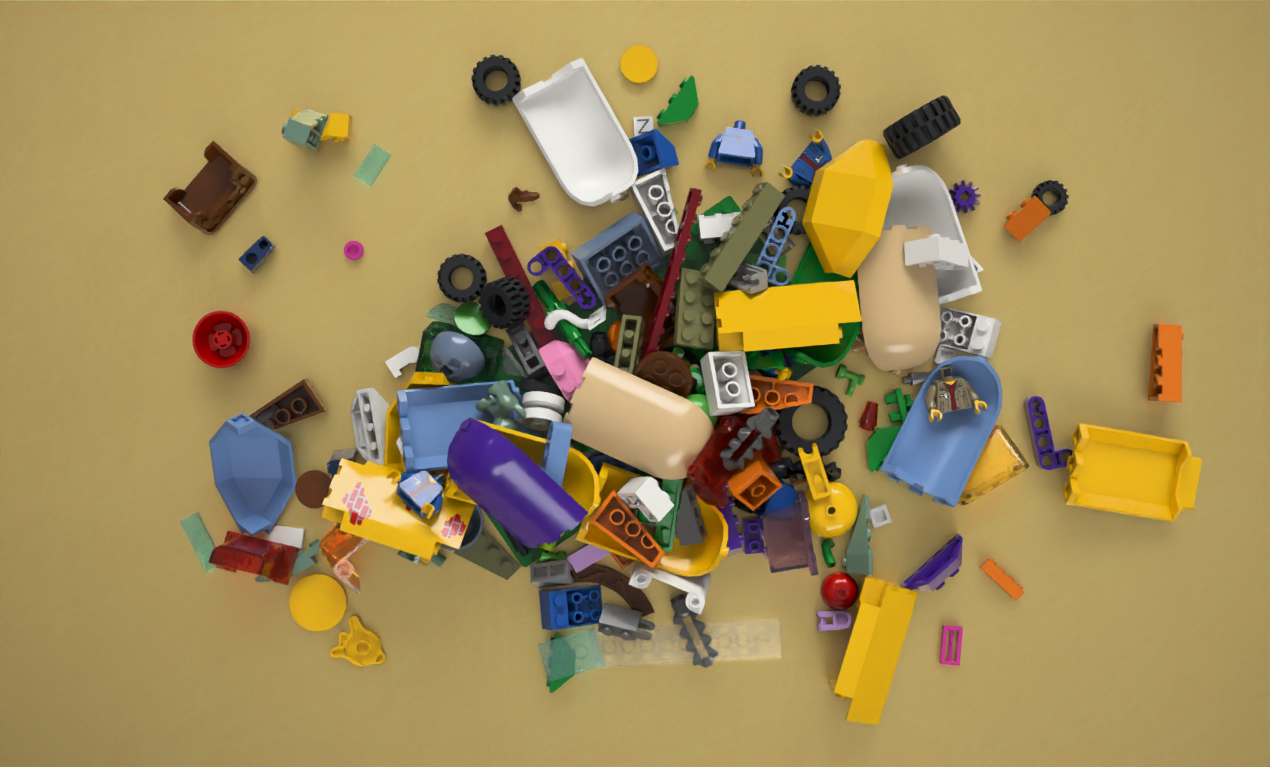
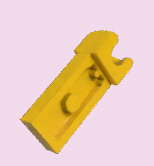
[798,443,833,500]

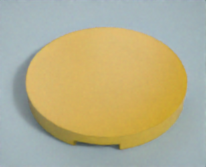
[289,573,347,631]

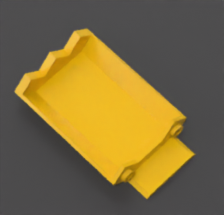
[1062,423,1202,522]

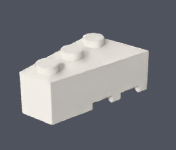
[697,212,741,244]
[904,234,969,270]

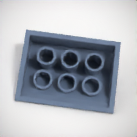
[570,211,666,305]

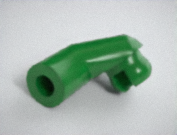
[821,538,836,568]

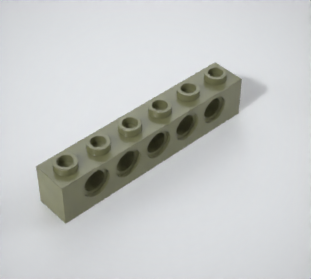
[614,314,646,375]

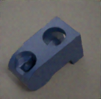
[238,236,276,274]

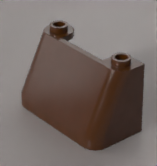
[163,141,257,235]
[604,262,677,351]

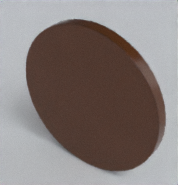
[295,470,332,509]

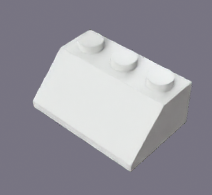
[700,351,755,416]

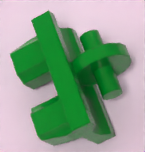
[884,388,915,423]

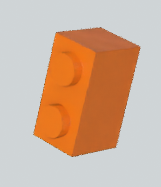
[1004,196,1051,242]

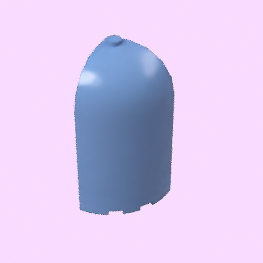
[880,356,1002,508]

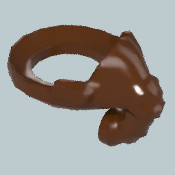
[508,187,540,212]

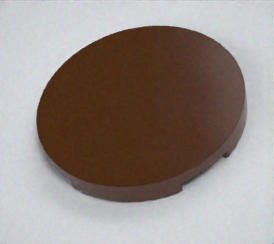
[634,351,693,399]

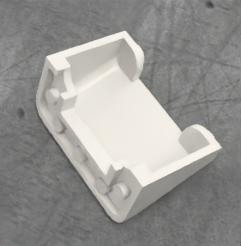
[628,561,711,615]

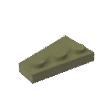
[454,528,521,580]

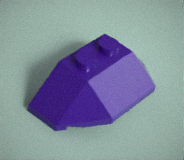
[900,534,963,591]

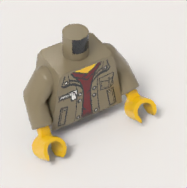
[924,367,987,422]

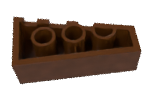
[249,379,328,430]

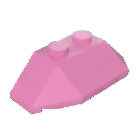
[538,340,590,406]

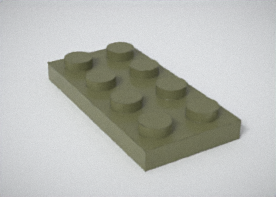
[674,268,715,351]

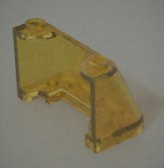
[957,424,1030,505]

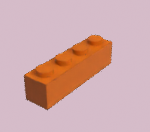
[979,559,1024,601]

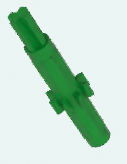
[533,280,592,360]

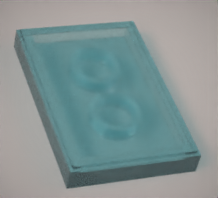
[538,628,605,682]

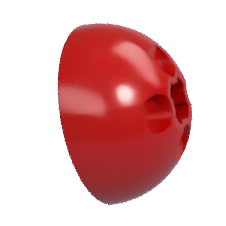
[192,311,250,368]

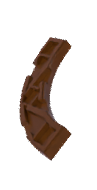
[563,563,654,617]

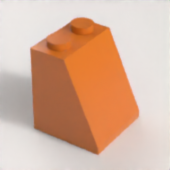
[723,449,783,511]

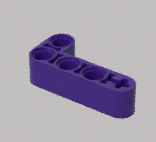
[527,246,596,310]
[1024,396,1073,470]

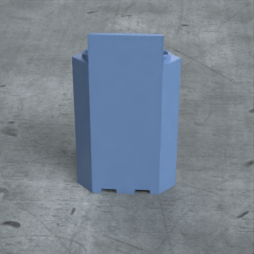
[397,380,541,473]

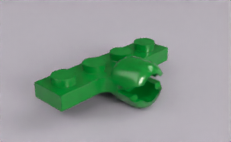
[638,479,683,552]

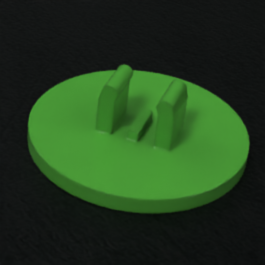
[454,302,492,336]

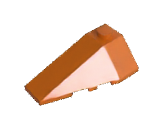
[737,375,814,414]

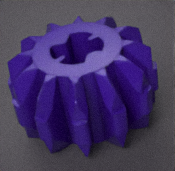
[949,180,981,214]

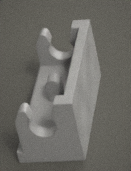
[727,262,768,294]
[530,559,574,588]

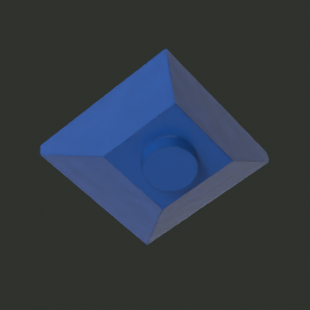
[629,129,679,177]

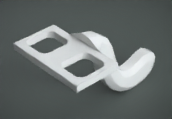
[544,305,607,330]

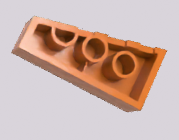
[1148,324,1184,402]

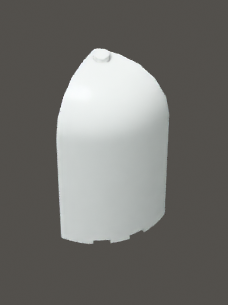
[512,58,638,207]
[882,164,982,305]

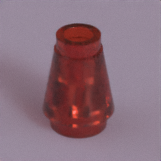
[858,401,879,431]

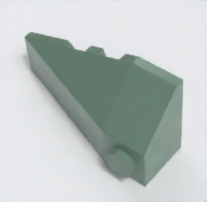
[841,494,873,575]

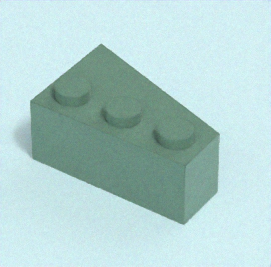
[282,108,328,152]

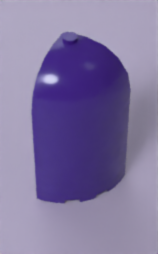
[447,418,588,548]

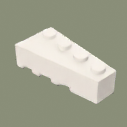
[629,168,678,257]

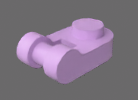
[816,610,852,631]

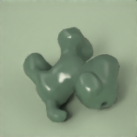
[475,380,526,432]

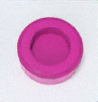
[344,241,364,260]

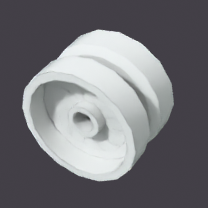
[519,391,565,432]

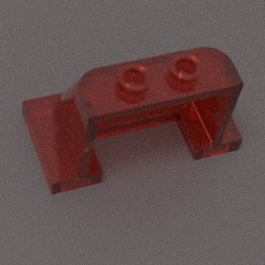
[208,531,299,586]

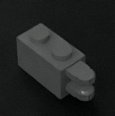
[598,603,655,641]

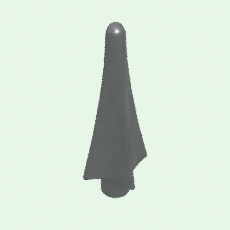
[902,372,931,386]

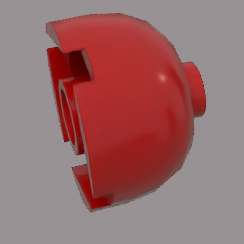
[820,572,859,610]

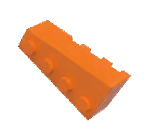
[590,490,666,569]

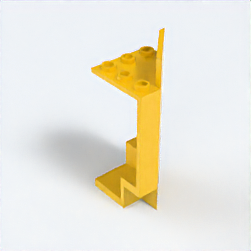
[714,280,862,352]
[828,574,919,725]

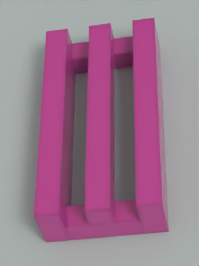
[939,625,963,666]

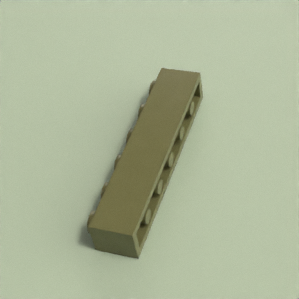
[697,182,785,292]

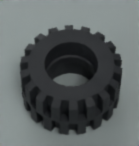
[471,54,521,106]
[791,65,841,116]
[773,185,811,235]
[437,254,487,303]
[478,277,531,329]

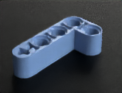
[756,207,796,286]
[541,421,572,488]

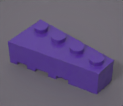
[701,474,745,557]

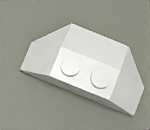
[350,387,389,465]

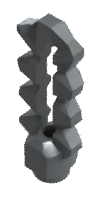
[719,407,779,471]
[670,594,718,668]

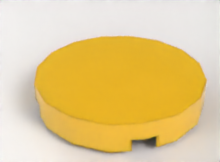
[620,45,658,84]

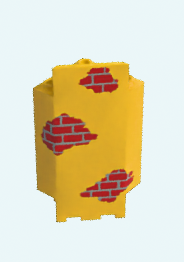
[321,458,475,560]

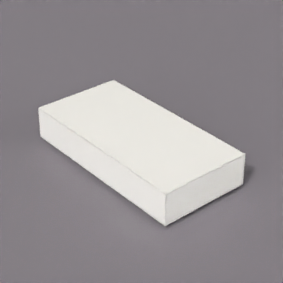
[263,525,305,548]

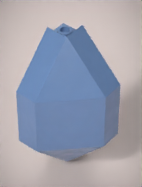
[209,413,296,537]

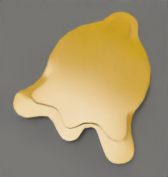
[330,615,386,667]

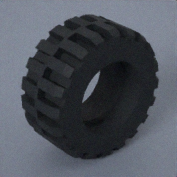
[883,95,961,159]
[774,385,848,457]

